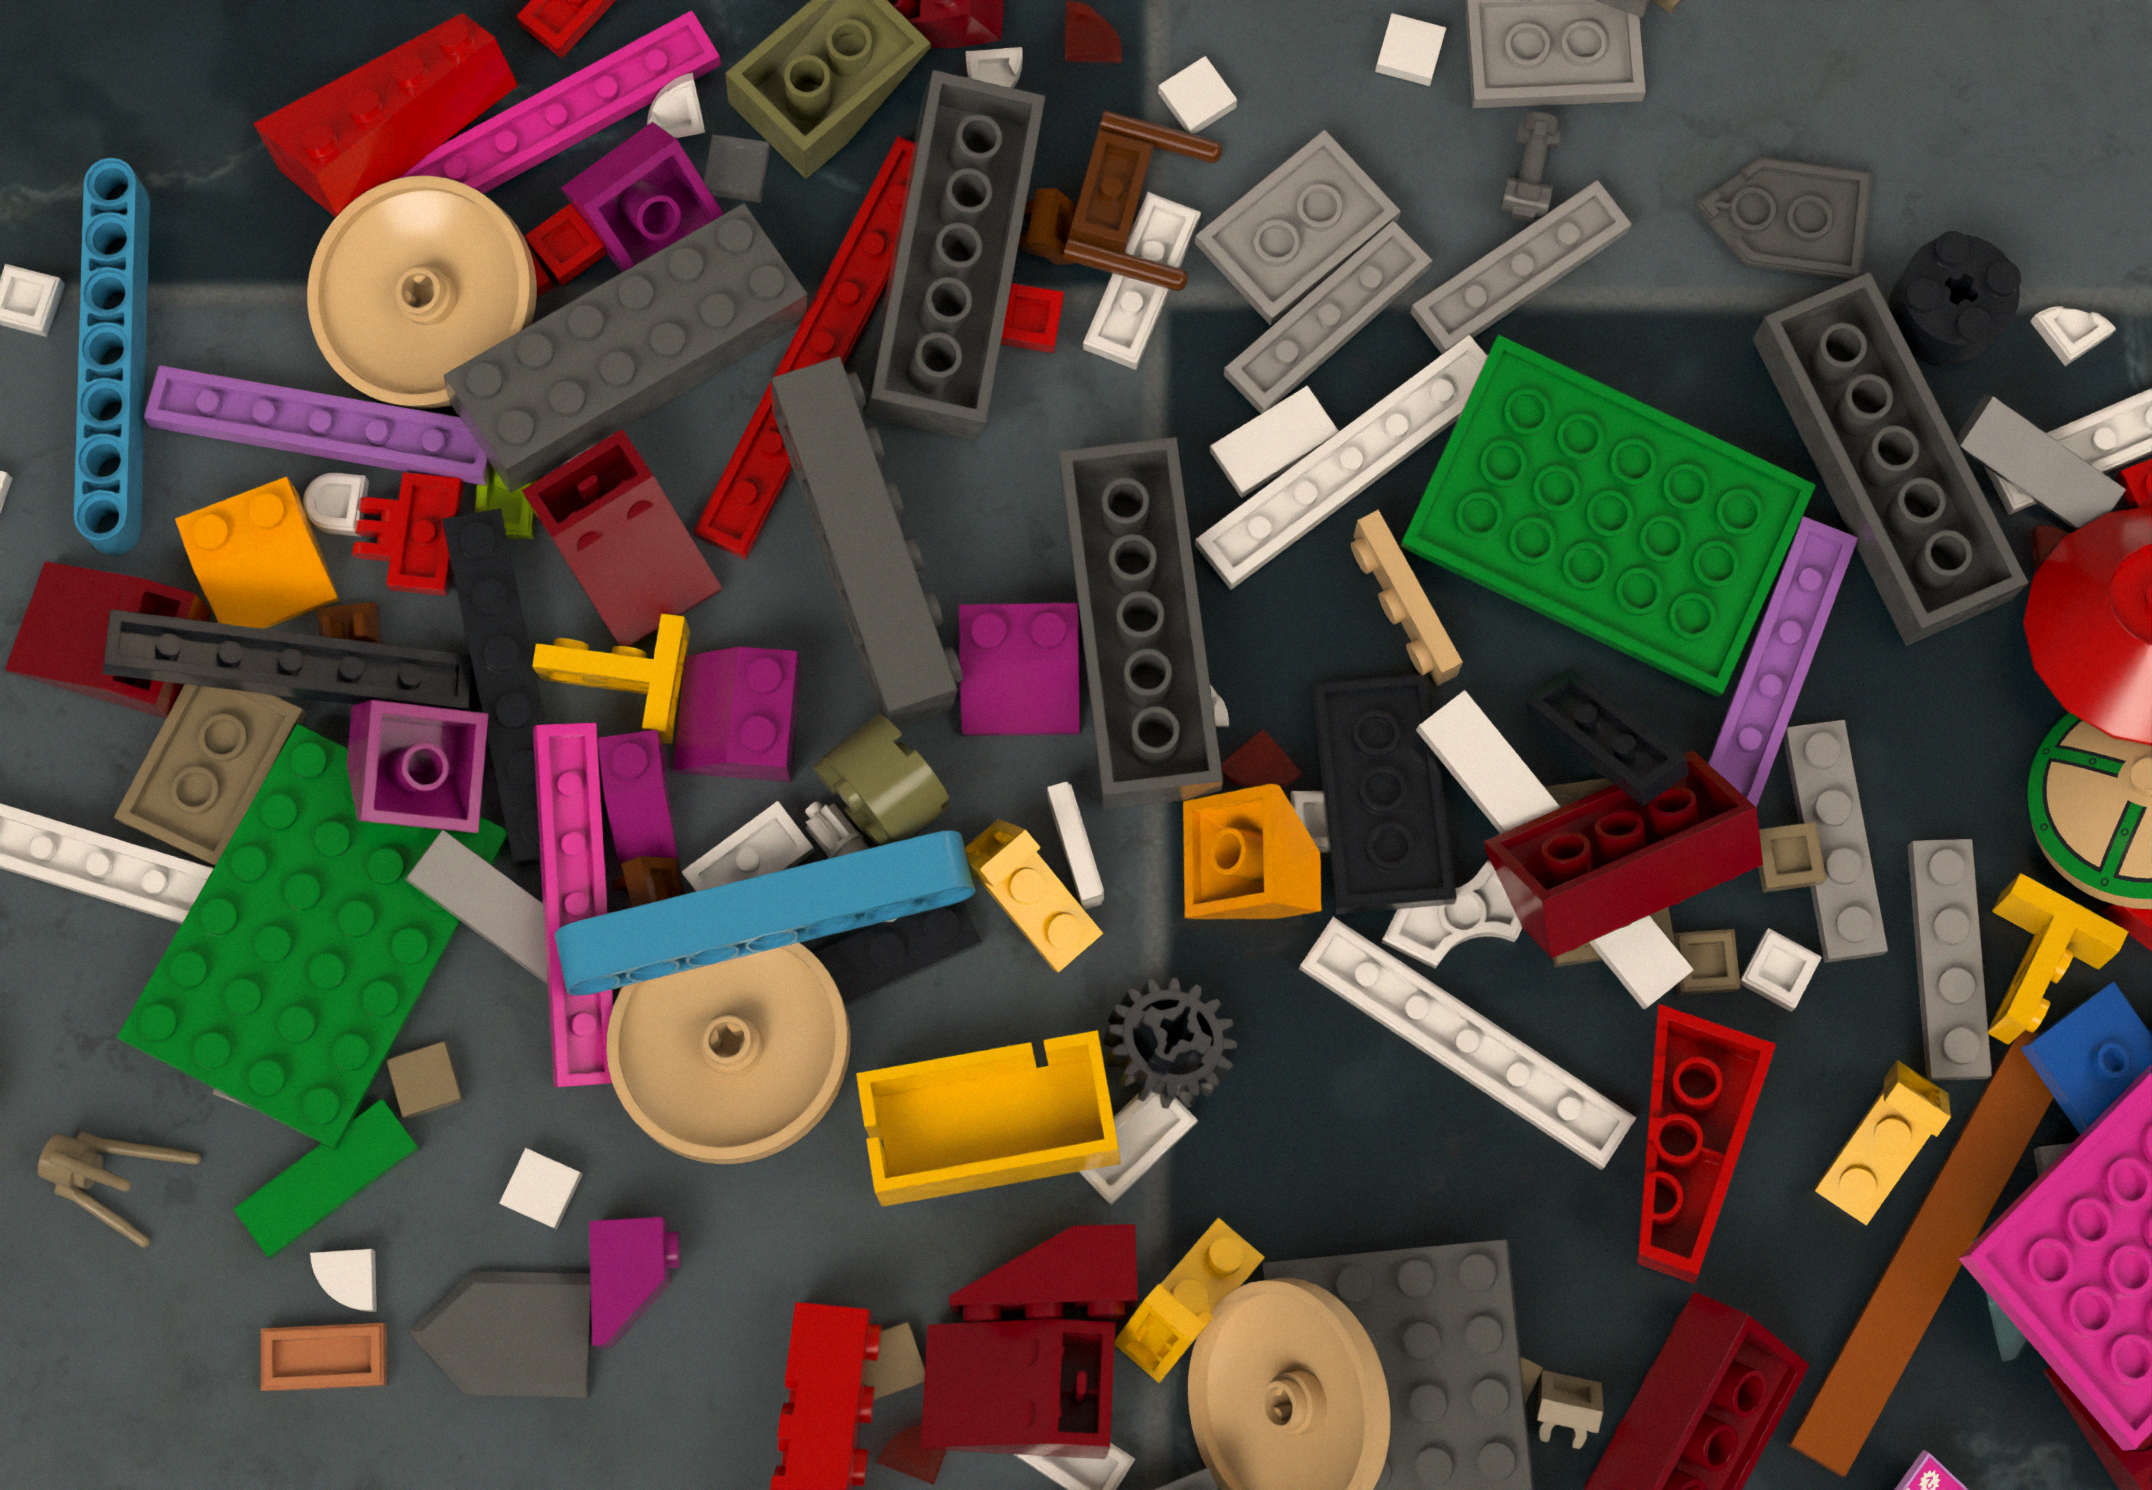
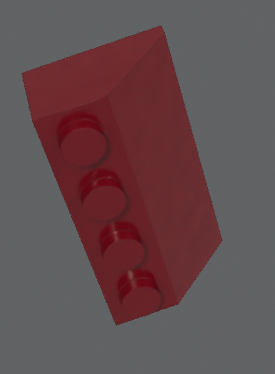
[1484,750,1763,958]
[1584,1292,1810,1490]

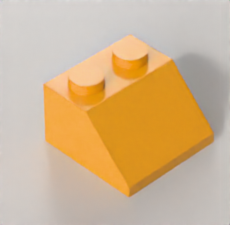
[175,476,339,629]

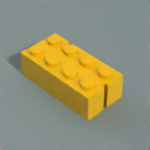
[856,1030,1121,1207]

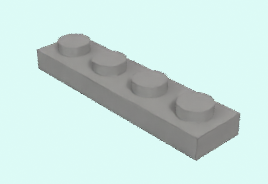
[1410,180,1632,355]
[1224,220,1433,414]
[1783,720,1888,963]
[1908,839,1992,1081]

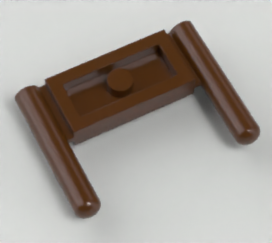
[1063,110,1222,291]

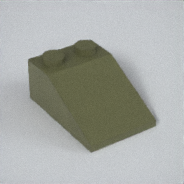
[725,0,931,179]

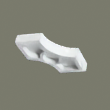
[1381,860,1522,969]

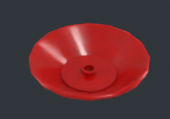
[2023,506,2152,746]

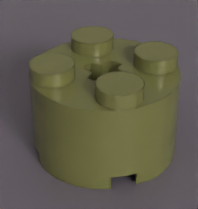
[812,713,951,847]

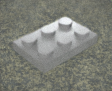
[1465,0,1646,108]
[1195,130,1401,326]

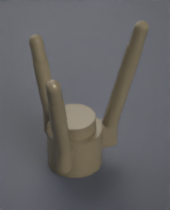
[37,1131,202,1247]

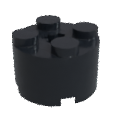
[1889,231,2021,366]

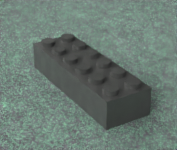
[863,70,1045,441]
[444,203,807,494]
[1752,272,2029,646]
[772,356,963,730]
[1059,437,1223,810]

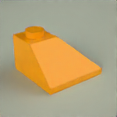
[1183,784,1322,919]

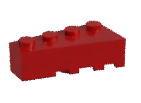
[253,13,518,218]
[1637,1004,1776,1284]
[770,1302,882,1490]

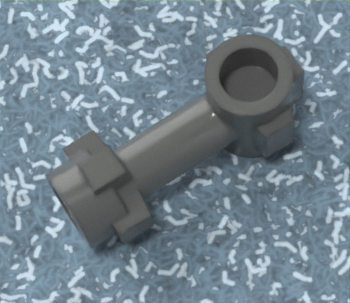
[1500,112,1562,222]

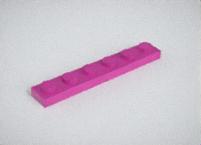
[398,10,722,194]
[533,723,613,1087]

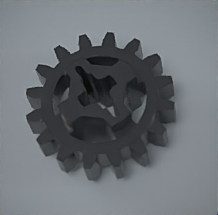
[1103,978,1237,1109]

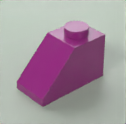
[597,730,679,868]
[589,1217,681,1349]

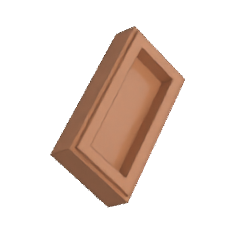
[261,1323,388,1392]

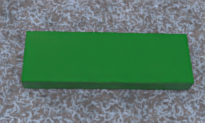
[233,1098,421,1259]

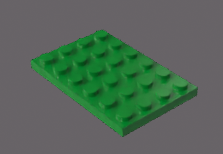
[1399,334,1816,697]
[117,723,507,1151]

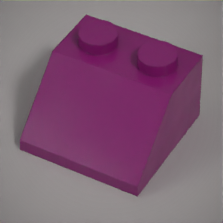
[561,121,724,273]
[959,603,1080,736]
[673,646,803,782]
[347,700,488,833]

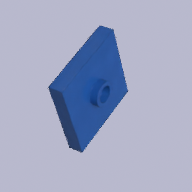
[2020,981,2152,1135]

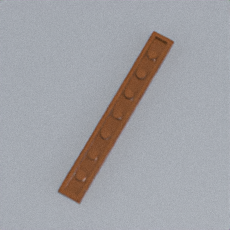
[1787,1030,2053,1477]

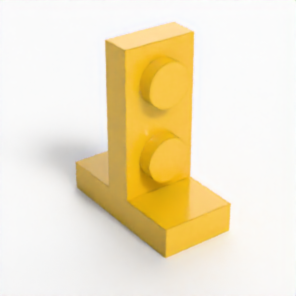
[532,614,691,744]
[965,819,1103,973]
[1987,873,2128,1045]
[1815,1060,1951,1226]
[1114,1218,1265,1383]

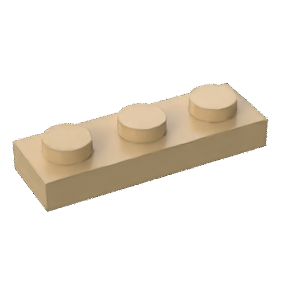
[1351,510,1463,686]

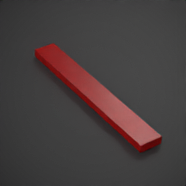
[693,136,914,561]

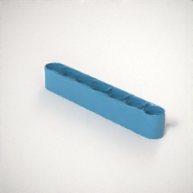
[74,158,150,556]
[554,831,976,996]

